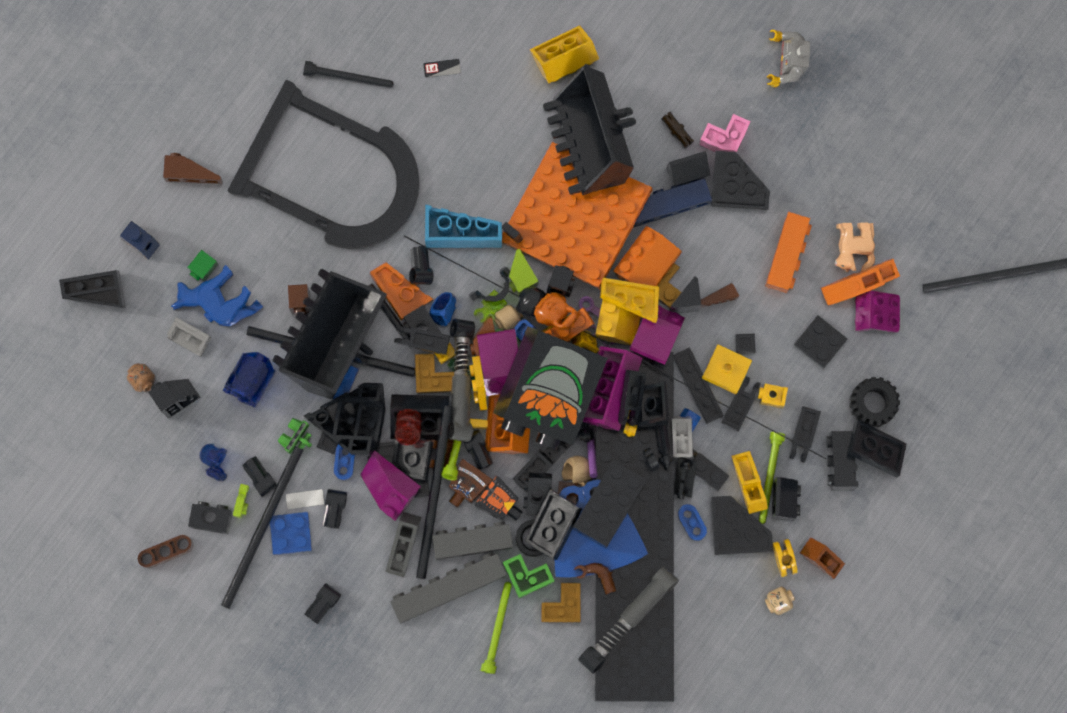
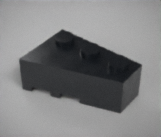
[59,270,126,308]
[826,431,859,491]

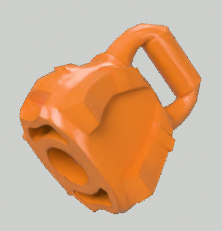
[534,292,578,330]

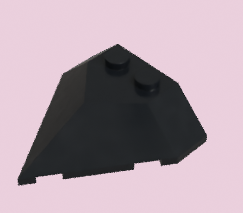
[303,383,386,456]

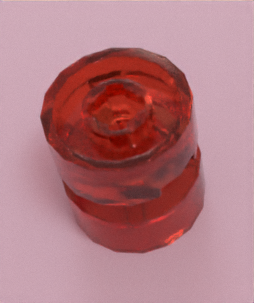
[395,409,422,446]

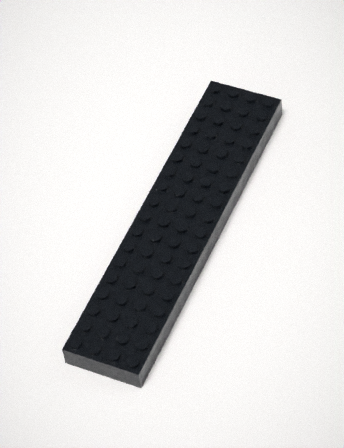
[595,351,674,702]

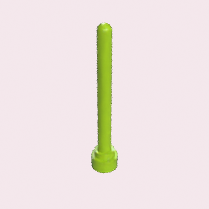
[442,395,472,480]
[758,432,786,524]
[480,581,512,674]

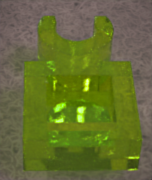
[473,289,508,323]

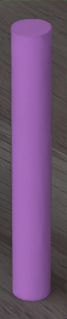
[587,428,598,478]

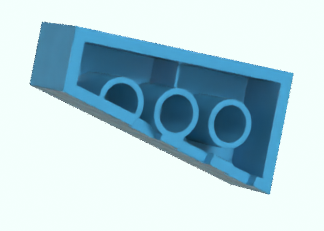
[425,204,502,248]

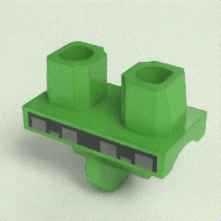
[278,418,312,454]

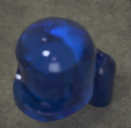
[199,444,227,481]

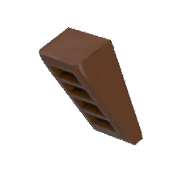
[700,283,739,308]

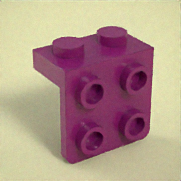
[855,290,900,333]

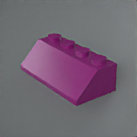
[583,346,642,431]

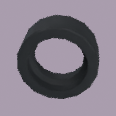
[516,519,544,557]

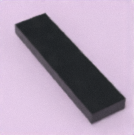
[674,347,724,424]

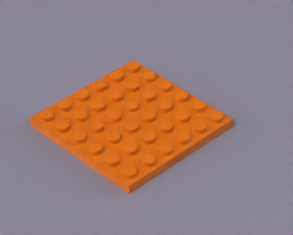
[502,142,653,289]

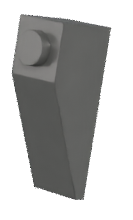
[385,512,422,577]

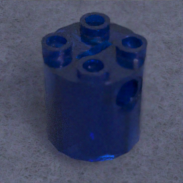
[222,352,276,408]

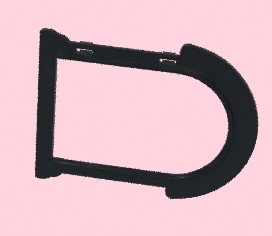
[227,80,419,248]

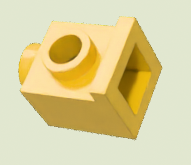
[572,330,599,353]
[758,383,788,409]

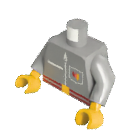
[767,29,810,88]

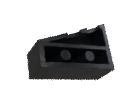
[148,379,201,419]

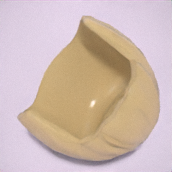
[562,456,593,487]

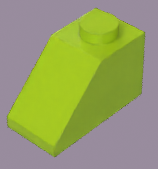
[509,249,539,296]

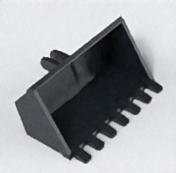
[543,64,636,195]
[272,269,387,400]

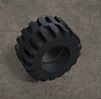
[849,377,900,427]

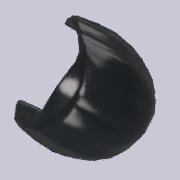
[516,286,546,317]

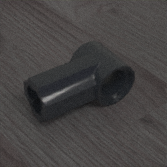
[409,246,434,285]
[463,429,493,470]
[242,456,277,497]
[322,489,347,529]
[304,583,342,624]

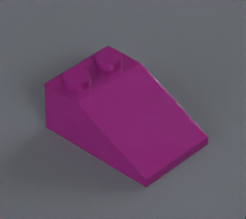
[629,305,685,365]
[477,329,518,396]
[360,451,421,521]

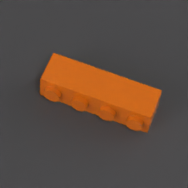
[765,212,812,293]

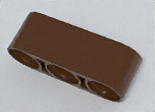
[137,535,194,569]

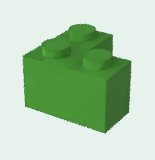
[503,554,555,599]

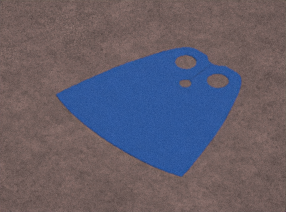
[554,480,648,578]

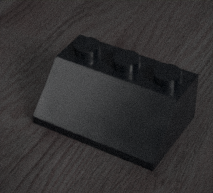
[390,394,449,440]

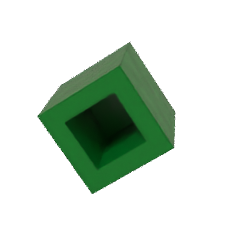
[187,250,219,282]

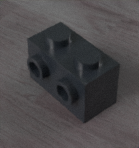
[546,265,575,298]

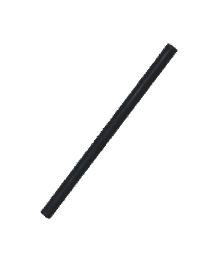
[922,258,1067,294]
[246,326,415,377]
[416,405,453,579]
[221,446,304,609]

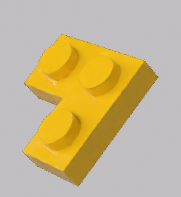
[469,356,488,411]

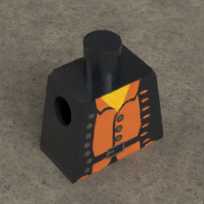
[475,475,523,521]

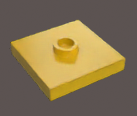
[702,344,752,394]

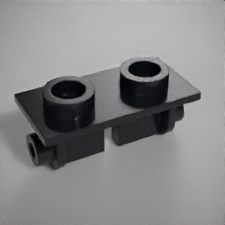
[674,457,697,500]

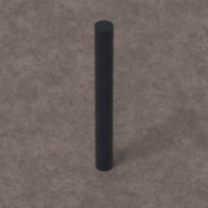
[368,283,412,349]

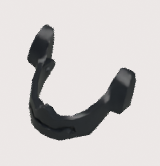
[469,267,510,302]

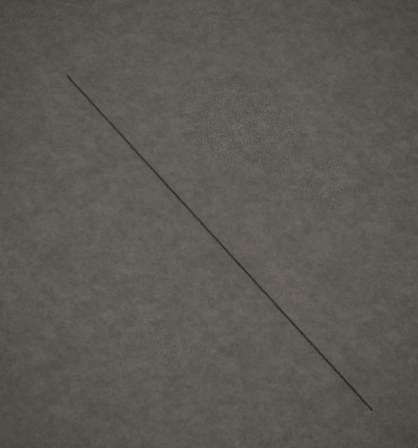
[404,235,826,459]

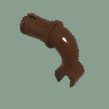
[574,562,616,594]

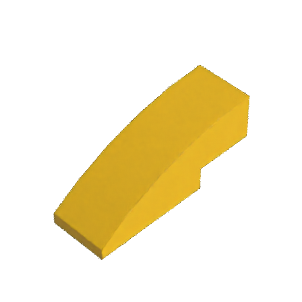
[731,451,768,514]

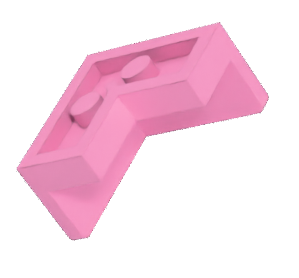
[699,114,751,152]

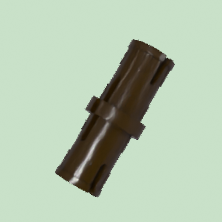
[661,111,694,148]

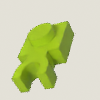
[233,484,249,519]

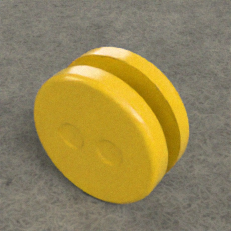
[773,539,798,577]

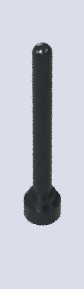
[303,61,394,88]

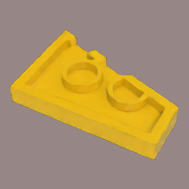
[600,278,659,323]

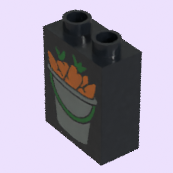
[493,326,608,450]

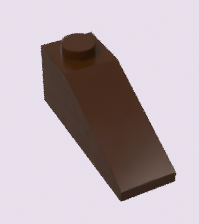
[163,153,223,184]

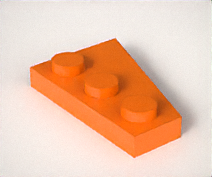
[370,262,433,321]

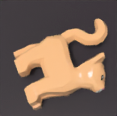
[835,222,875,272]

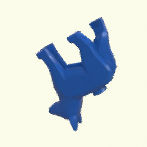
[171,265,263,327]

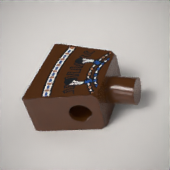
[449,458,493,508]

